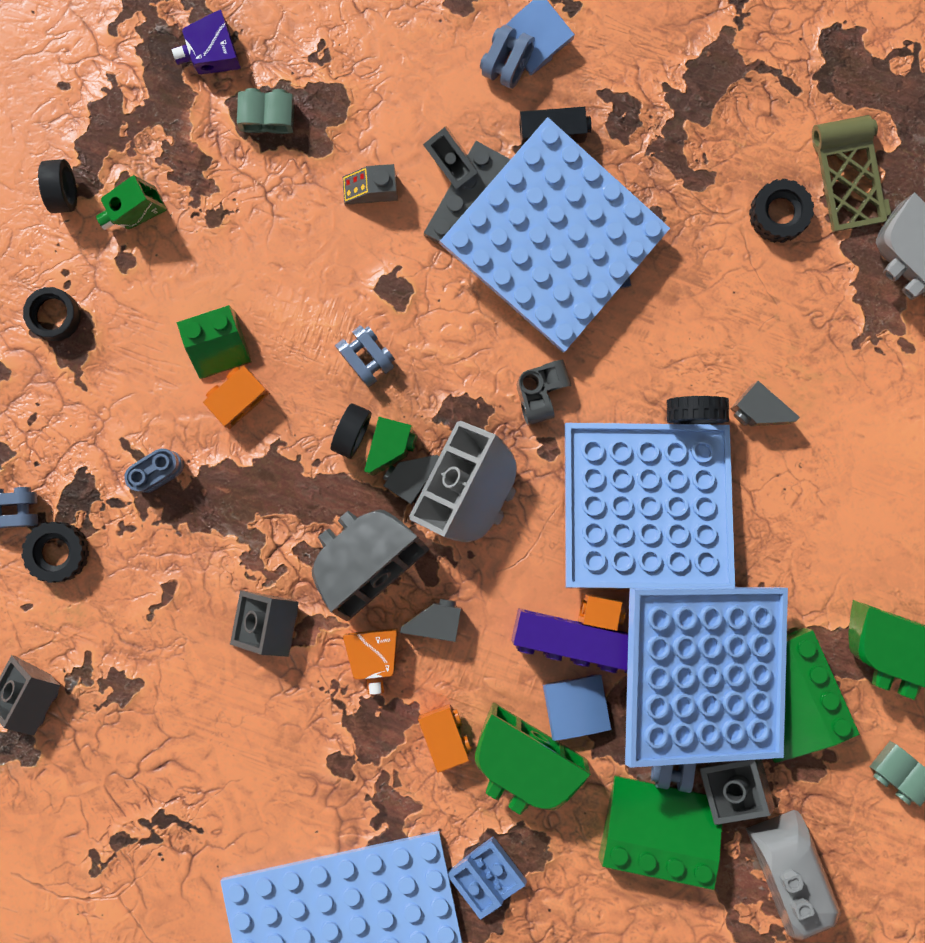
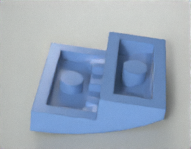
[506,0,575,75]
[543,674,611,741]
[448,836,527,920]

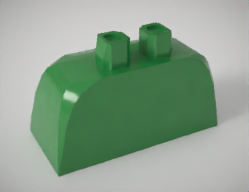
[848,600,925,700]
[475,703,591,815]

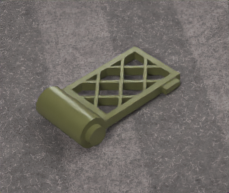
[812,115,891,232]

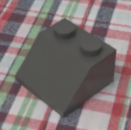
[230,590,299,657]
[0,655,61,736]
[700,759,775,825]

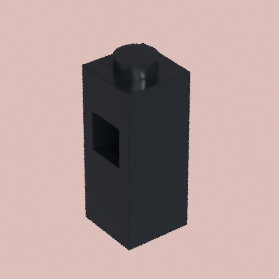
[519,107,591,147]

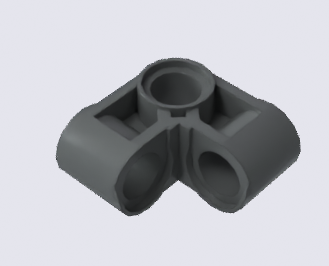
[516,360,571,425]

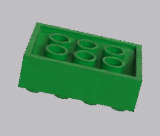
[772,628,860,763]
[598,775,722,890]

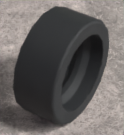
[38,159,77,213]
[23,287,80,341]
[330,403,372,459]

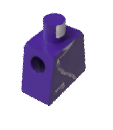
[172,10,241,75]

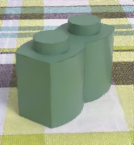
[237,88,294,134]
[869,741,925,806]

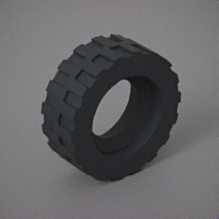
[749,179,814,243]
[667,396,729,424]
[21,522,89,583]

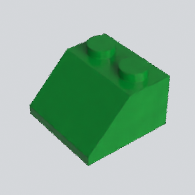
[176,305,252,379]
[364,417,417,476]

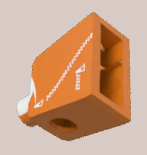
[343,628,398,694]

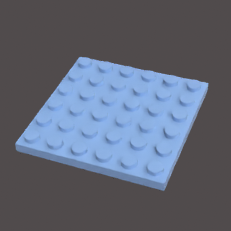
[439,117,670,352]
[565,423,735,589]
[625,587,788,768]

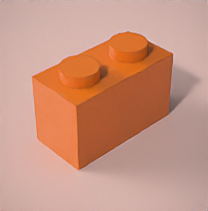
[203,365,270,429]
[578,594,625,631]
[418,704,472,773]

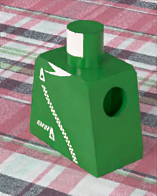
[96,175,167,230]

